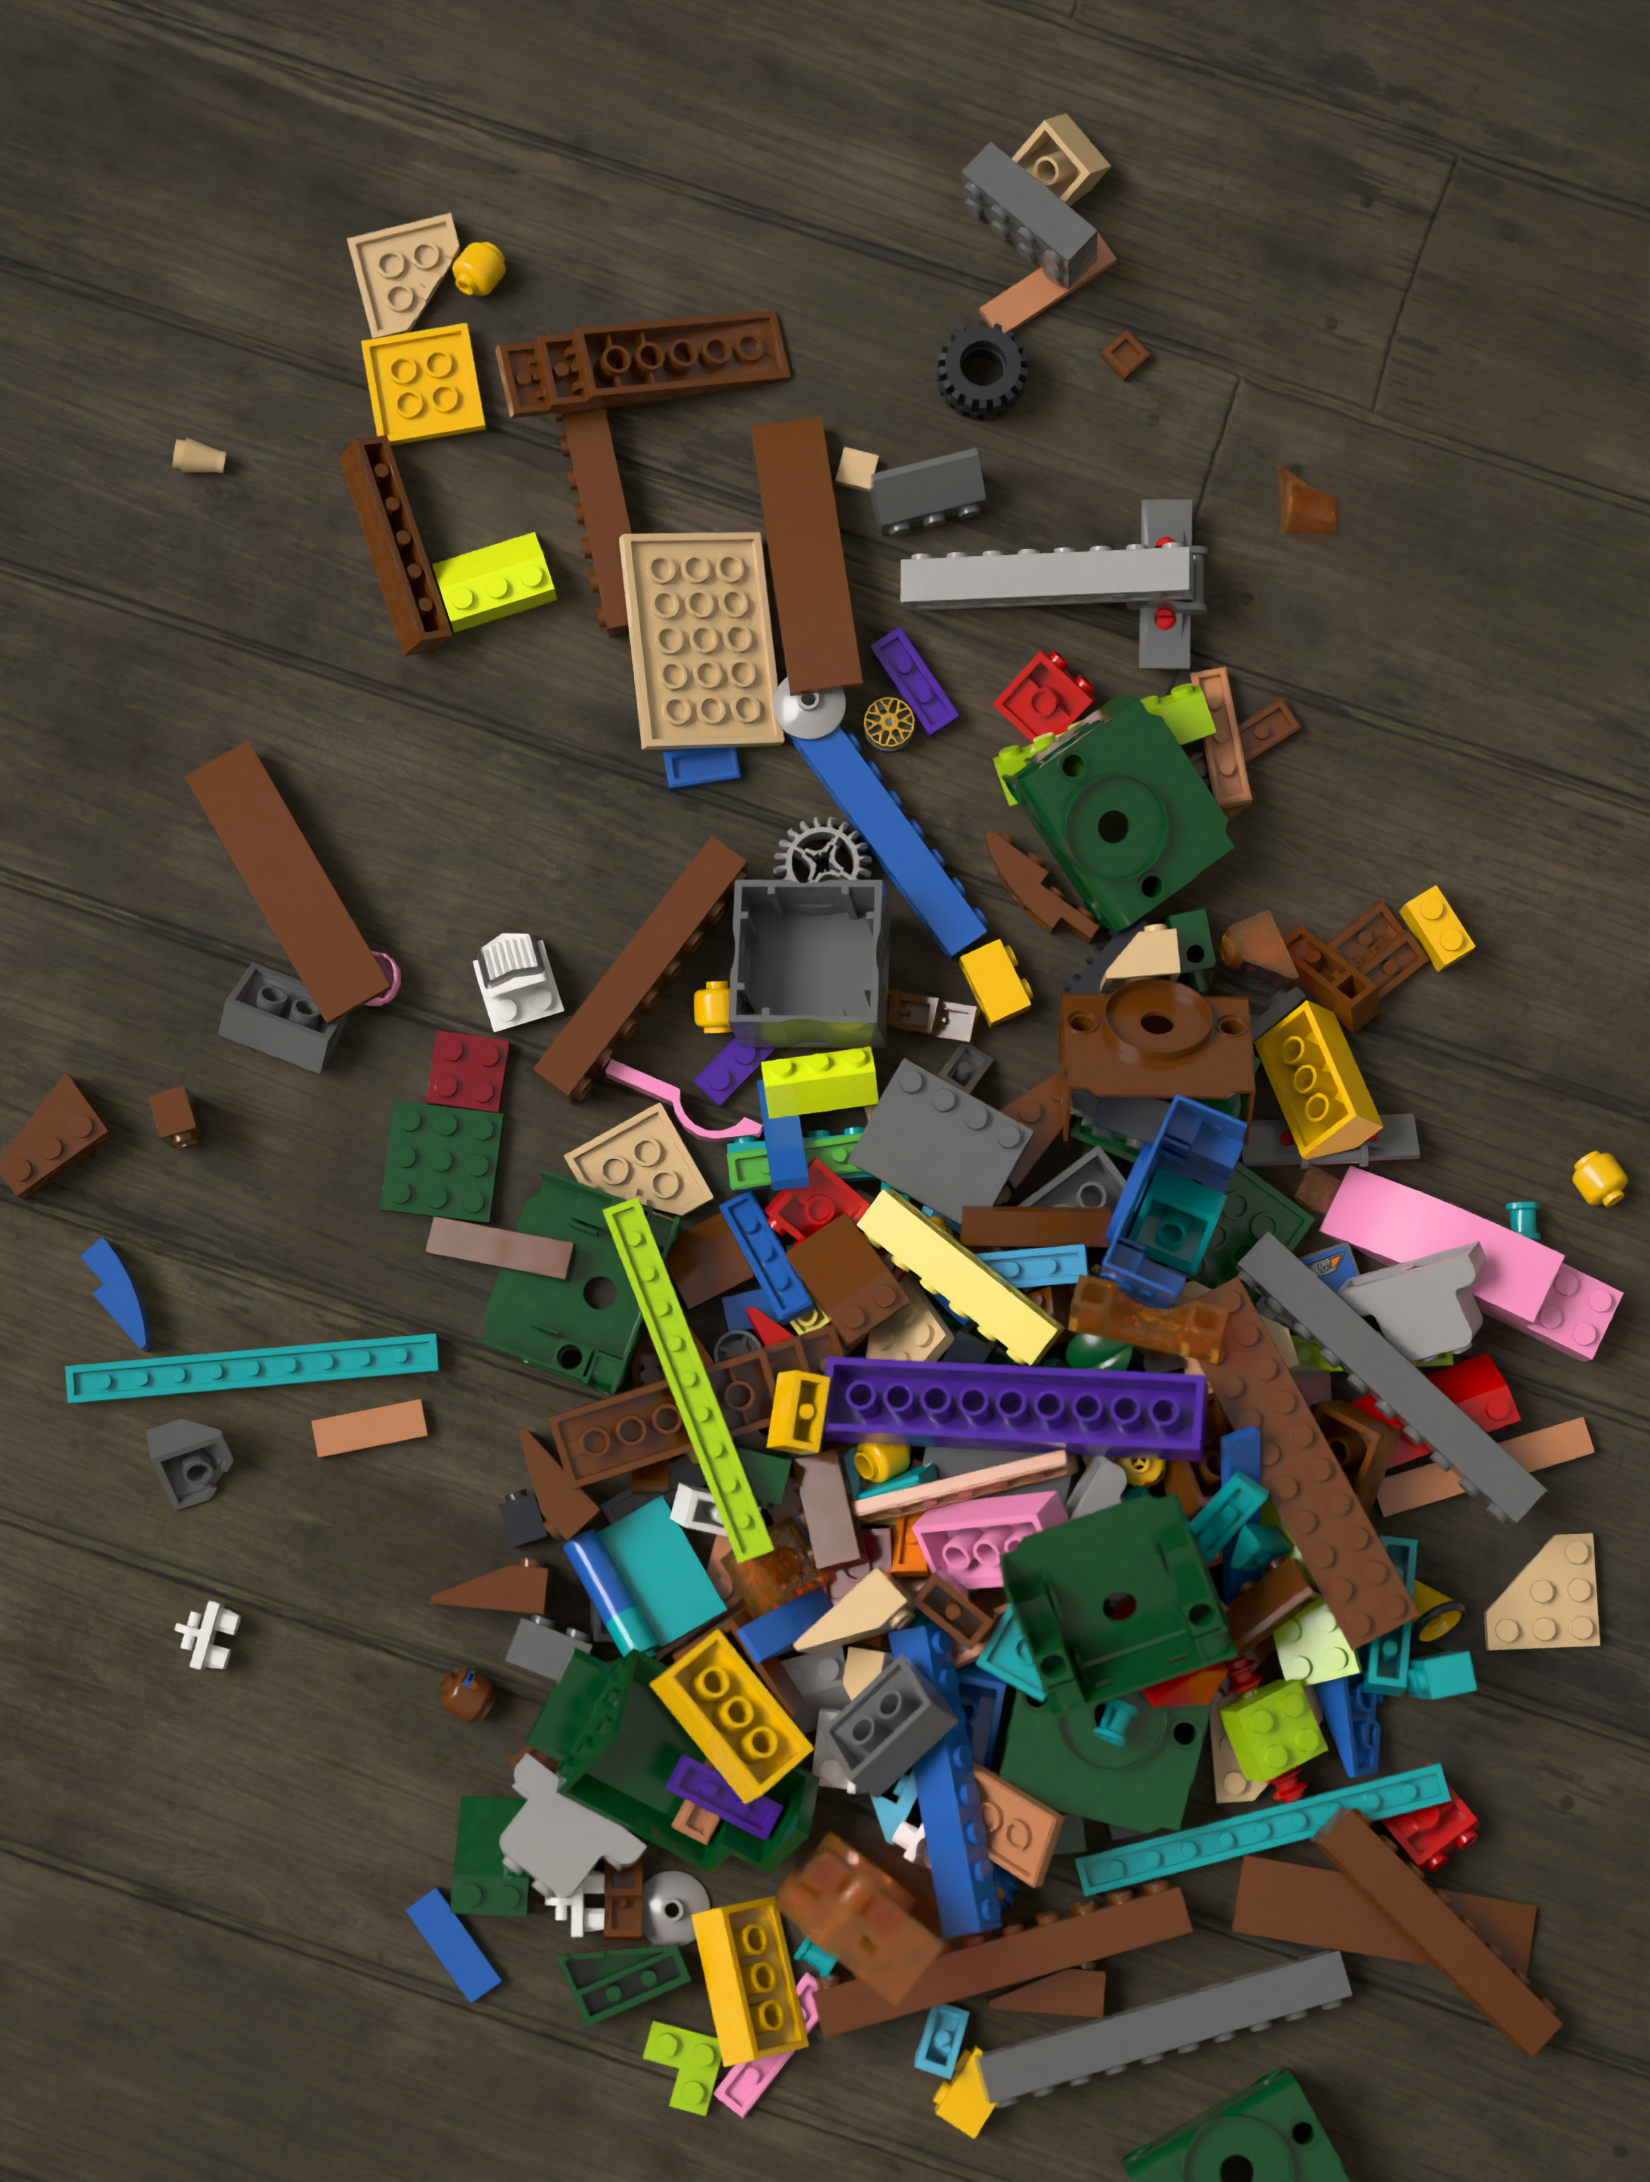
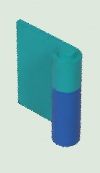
[563,1496,728,1659]

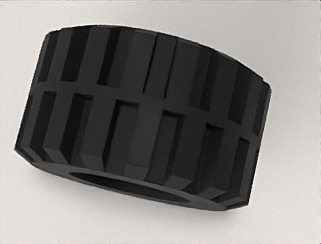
[937,321,1028,421]

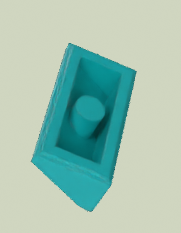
[855,1463,937,1501]
[1230,1523,1292,1571]

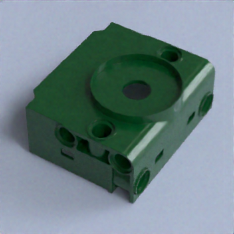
[1001,695,1235,931]
[476,1169,682,1396]
[999,1492,1238,1719]
[996,1681,1213,1834]
[1119,2066,1350,2182]

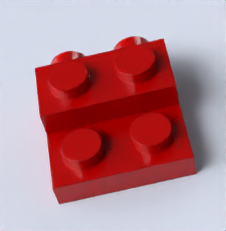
[992,650,1098,744]
[764,1157,871,1247]
[1379,1762,1480,1873]

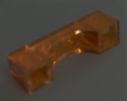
[1068,1274,1229,1364]

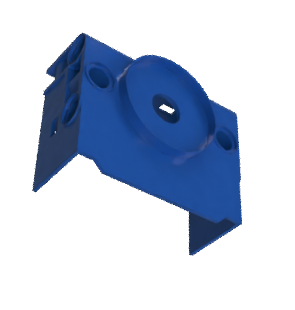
[1099,1094,1247,1319]

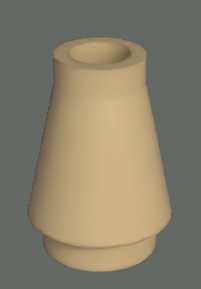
[172,437,226,473]

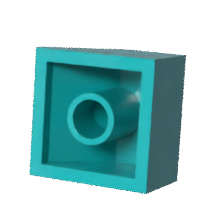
[1129,1167,1228,1276]

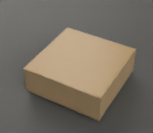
[835,447,879,493]

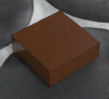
[1100,329,1151,381]

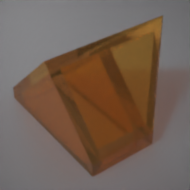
[1278,464,1337,533]

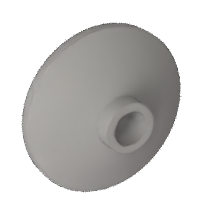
[773,677,846,740]
[642,1871,710,1946]

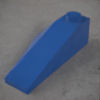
[1312,1643,1383,1777]

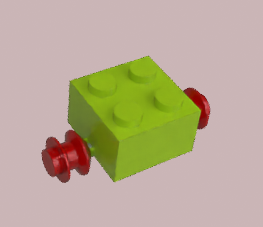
[1217,1655,1328,1804]

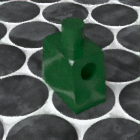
[1160,908,1216,992]

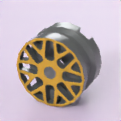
[864,697,914,753]

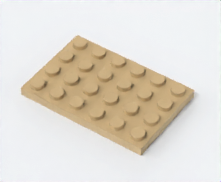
[619,532,784,750]

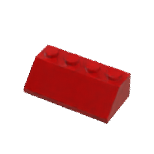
[1349,1353,1521,1469]

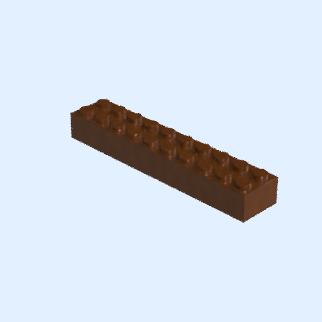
[1171,1277,1421,1650]
[810,1879,1193,2038]

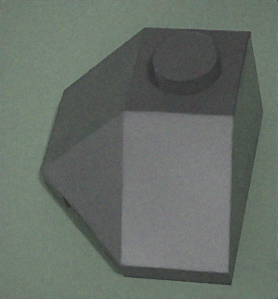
[146,1419,234,1511]

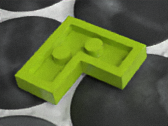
[643,2020,722,2116]

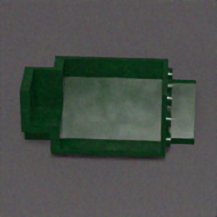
[524,1647,820,1874]

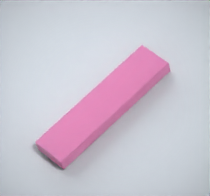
[713,1972,818,2118]

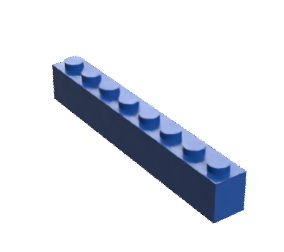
[783,699,988,962]
[888,1624,1002,1937]

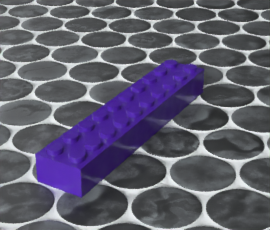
[822,1356,1209,1462]

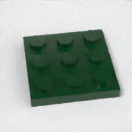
[380,1101,505,1224]

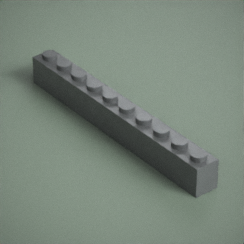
[1234,1231,1547,1525]
[973,1949,1352,2108]

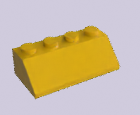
[1254,1000,1384,1160]
[649,1629,814,1804]
[691,1896,809,2067]

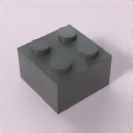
[505,1614,596,1681]

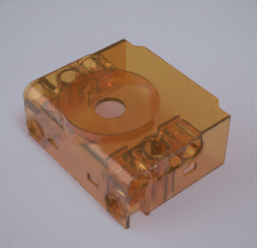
[774,1831,951,2007]

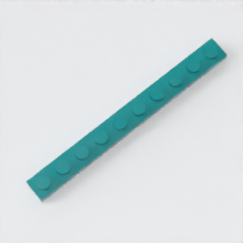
[65,1333,440,1404]
[1075,1762,1451,1896]

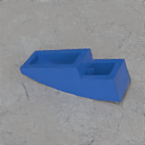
[80,1237,152,1352]
[737,1588,833,1664]

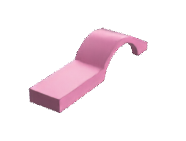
[605,1059,763,1143]

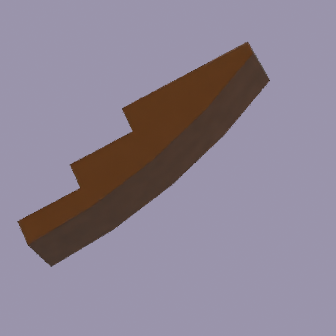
[887,988,981,1045]
[631,1339,670,1493]
[604,1828,644,1941]

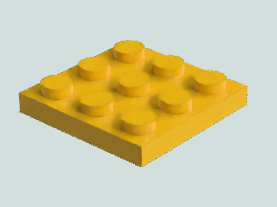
[361,323,486,446]

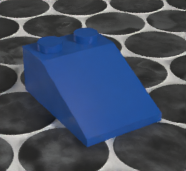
[955,1660,1006,1770]

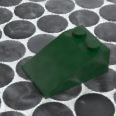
[450,1796,532,1917]

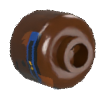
[438,1667,496,1723]

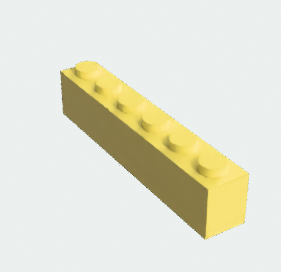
[857,1189,1066,1366]

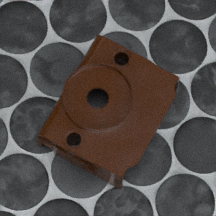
[1057,979,1255,1145]

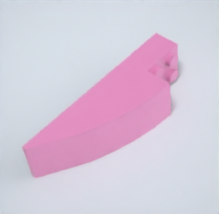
[1318,1165,1623,1362]

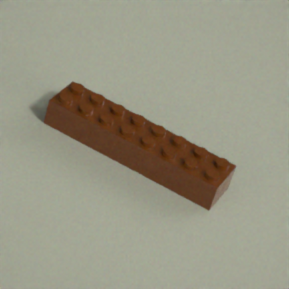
[533,835,749,1106]

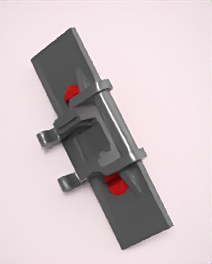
[1126,499,1208,670]
[1241,1114,1420,1169]

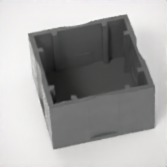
[728,880,892,1048]

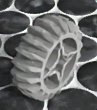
[774,817,872,883]

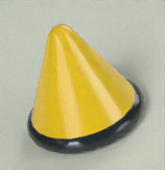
[1410,1580,1466,1644]

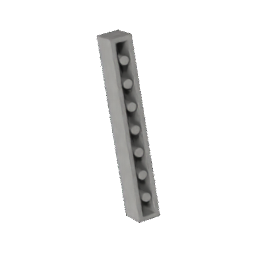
[900,542,1194,611]

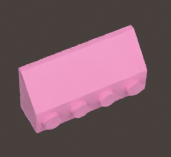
[912,1491,1069,1589]

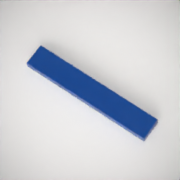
[1221,1426,1262,1605]

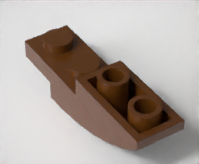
[984,830,1099,944]

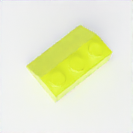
[432,532,557,633]
[761,1047,879,1119]

